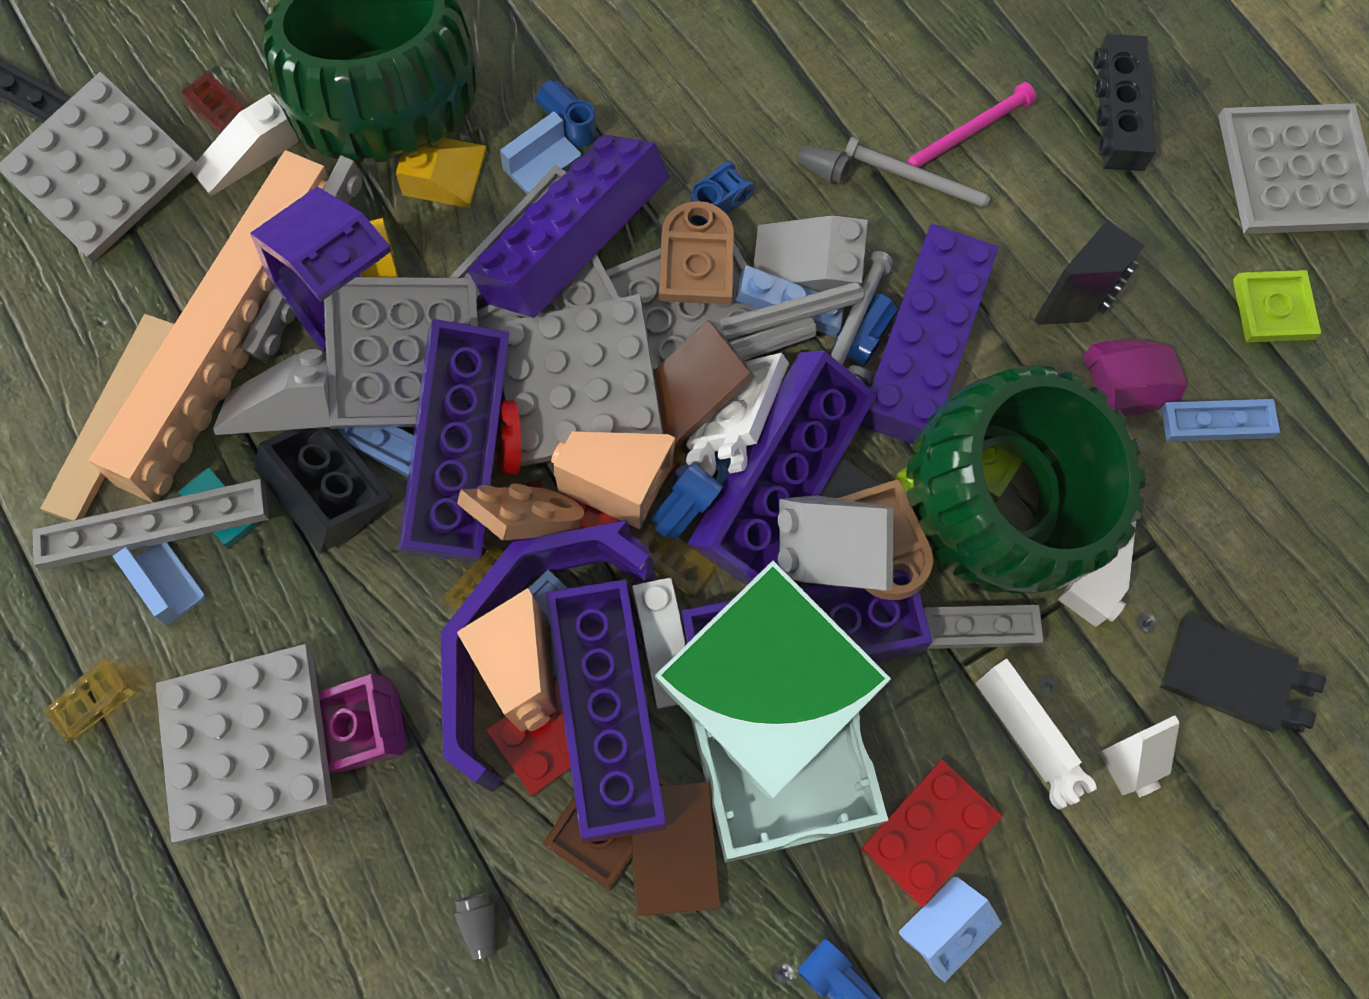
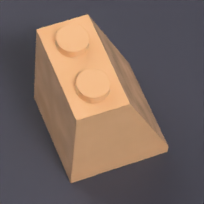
[551,431,675,529]
[457,588,556,732]

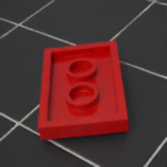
[486,679,571,797]
[860,759,1003,907]

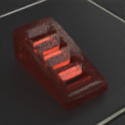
[181,71,246,134]

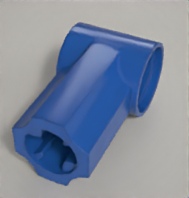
[535,80,597,147]
[833,294,898,367]
[650,462,723,540]
[796,939,881,999]

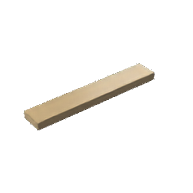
[40,314,174,521]

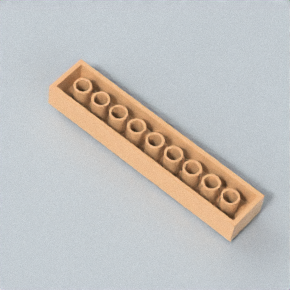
[88,150,329,503]

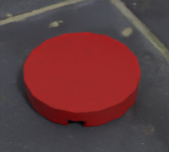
[496,400,521,475]

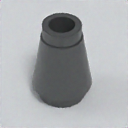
[798,145,852,185]
[453,893,497,960]

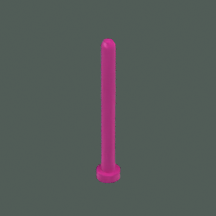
[907,82,1037,168]

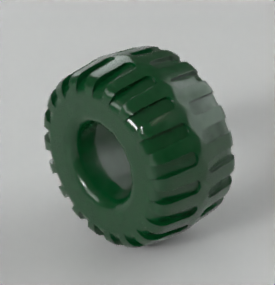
[262,0,477,163]
[906,365,1146,594]

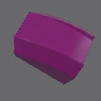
[1083,339,1187,417]
[318,674,408,775]

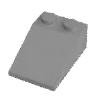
[753,216,868,292]
[213,349,330,435]
[778,495,893,590]

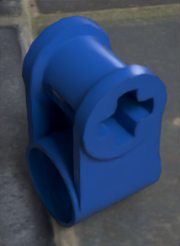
[690,161,755,225]

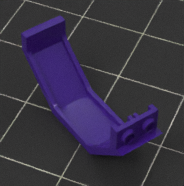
[250,187,391,352]
[441,520,657,792]

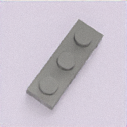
[924,605,1044,649]

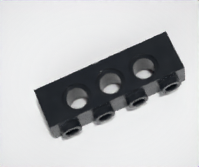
[1093,34,1156,171]

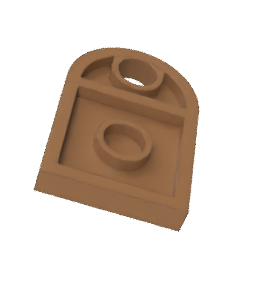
[659,201,734,304]
[837,479,933,600]
[457,484,584,540]

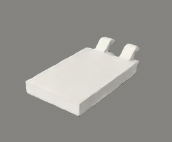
[686,353,789,476]
[975,659,1097,810]

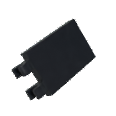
[1160,615,1326,733]

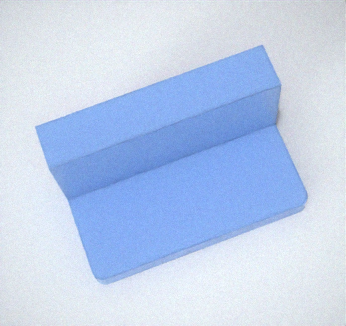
[500,112,581,194]
[112,542,206,626]
[899,876,1002,983]

